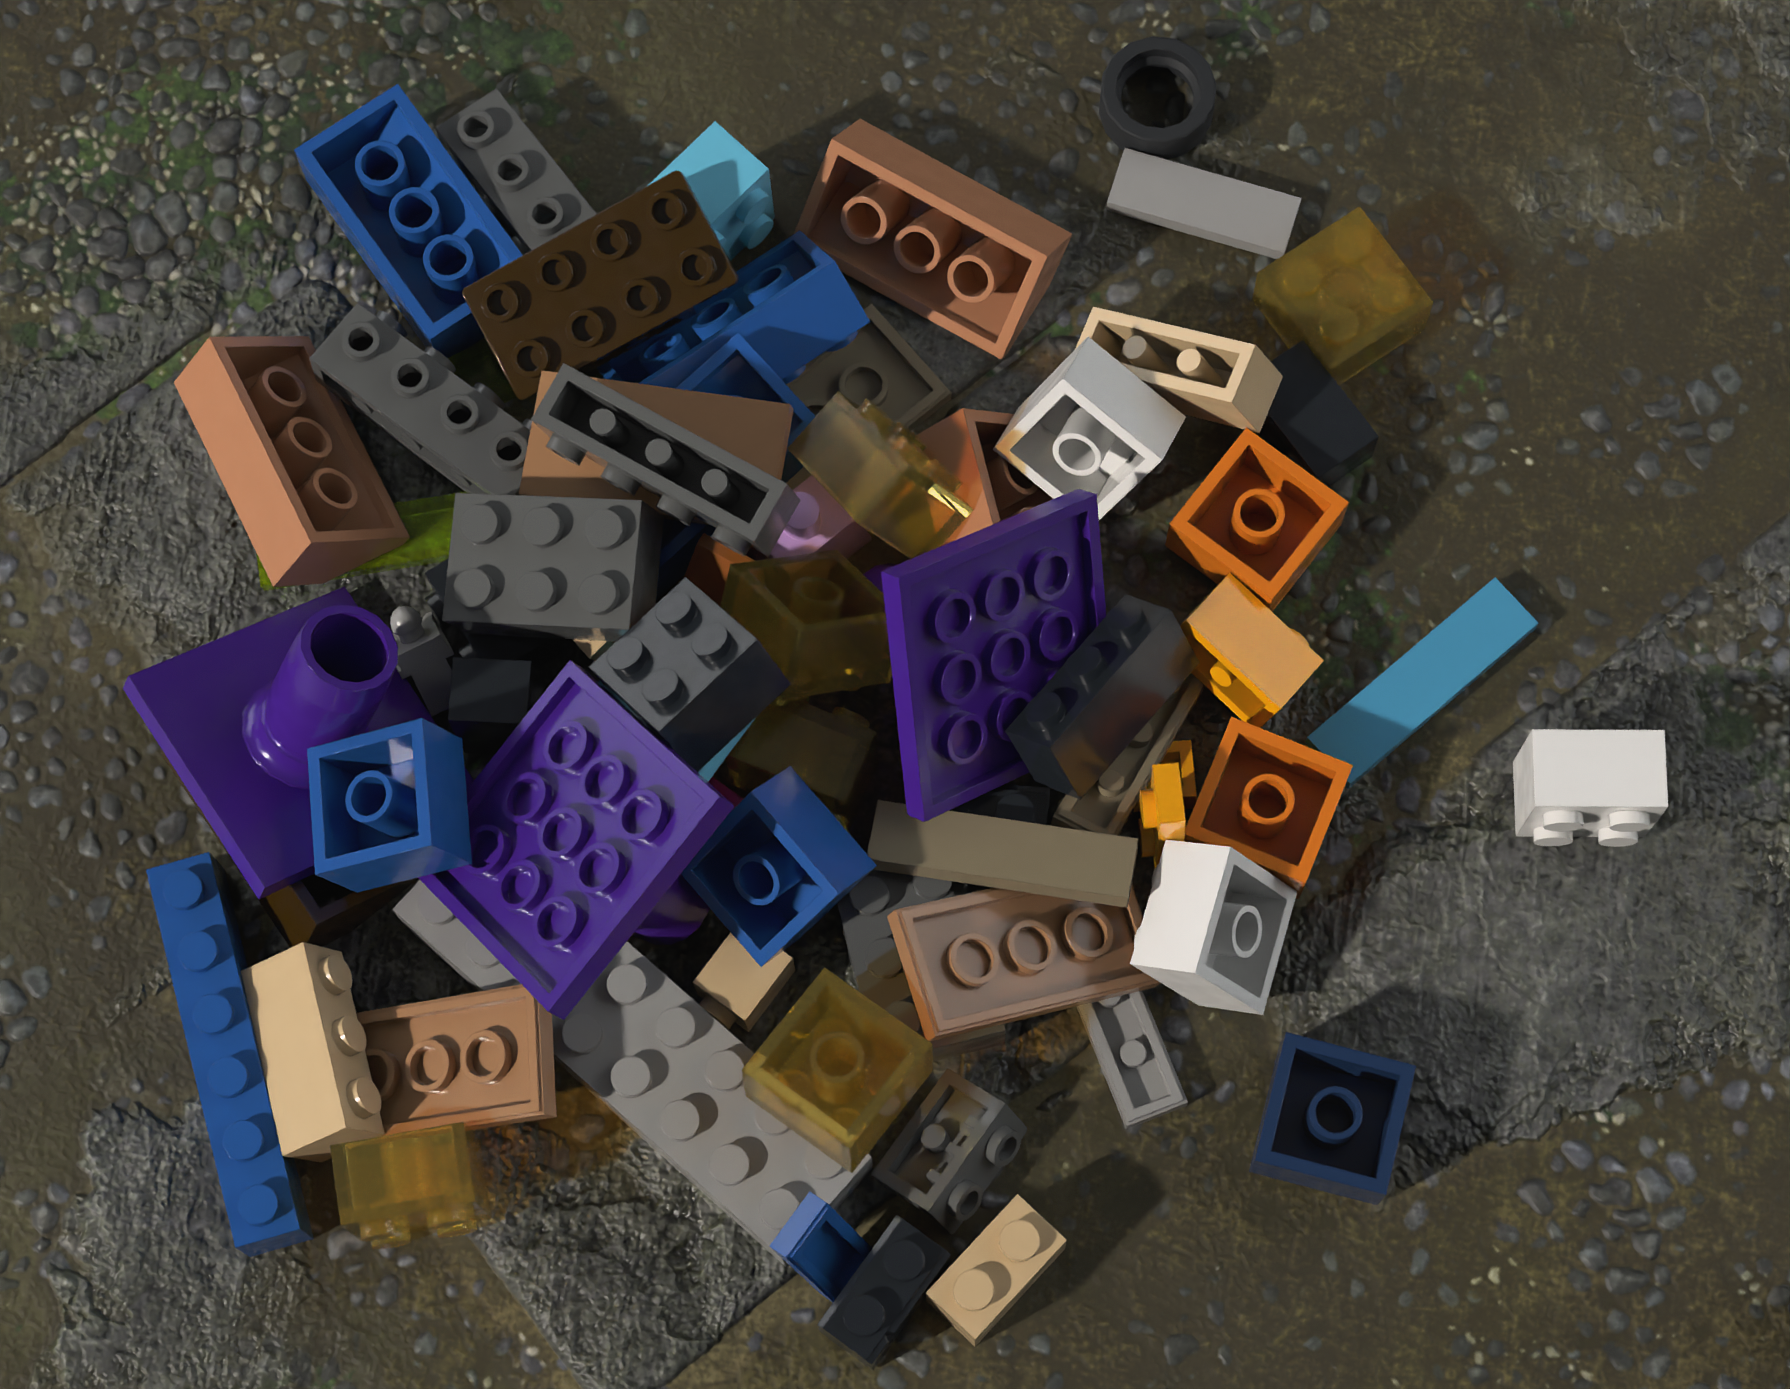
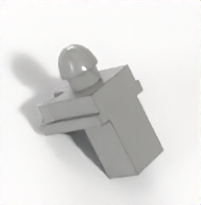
[390,605,454,717]

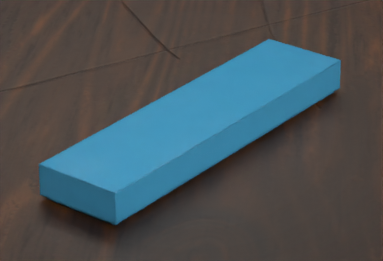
[1305,577,1538,789]

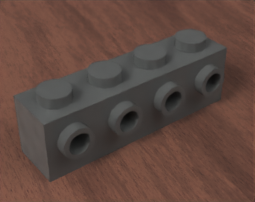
[436,88,597,255]
[309,303,532,495]
[531,363,801,557]

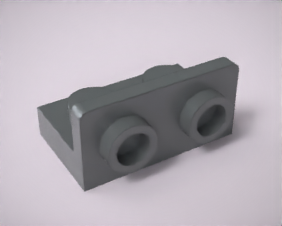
[871,1068,1027,1234]

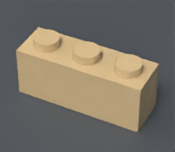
[1075,307,1283,433]
[241,942,385,1162]

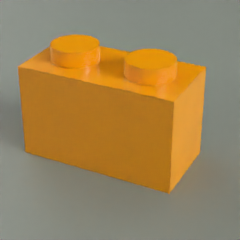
[1180,573,1324,728]

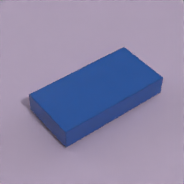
[770,1191,872,1302]

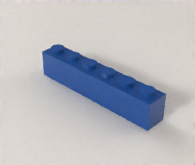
[146,852,314,1257]

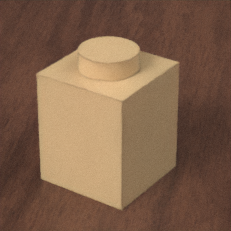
[693,933,795,1032]

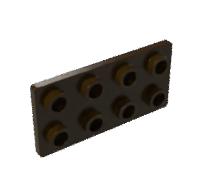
[462,170,739,400]

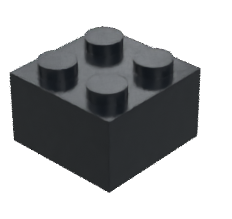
[589,577,791,772]

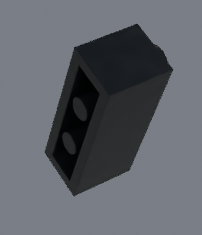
[1005,594,1200,800]

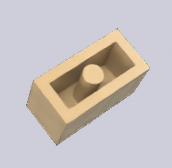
[926,1194,1067,1346]

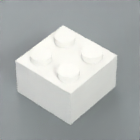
[993,337,1186,520]
[1513,729,1668,847]
[1130,840,1297,1015]

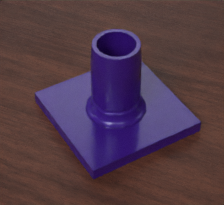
[844,489,1106,822]
[123,586,474,900]
[418,660,734,1020]

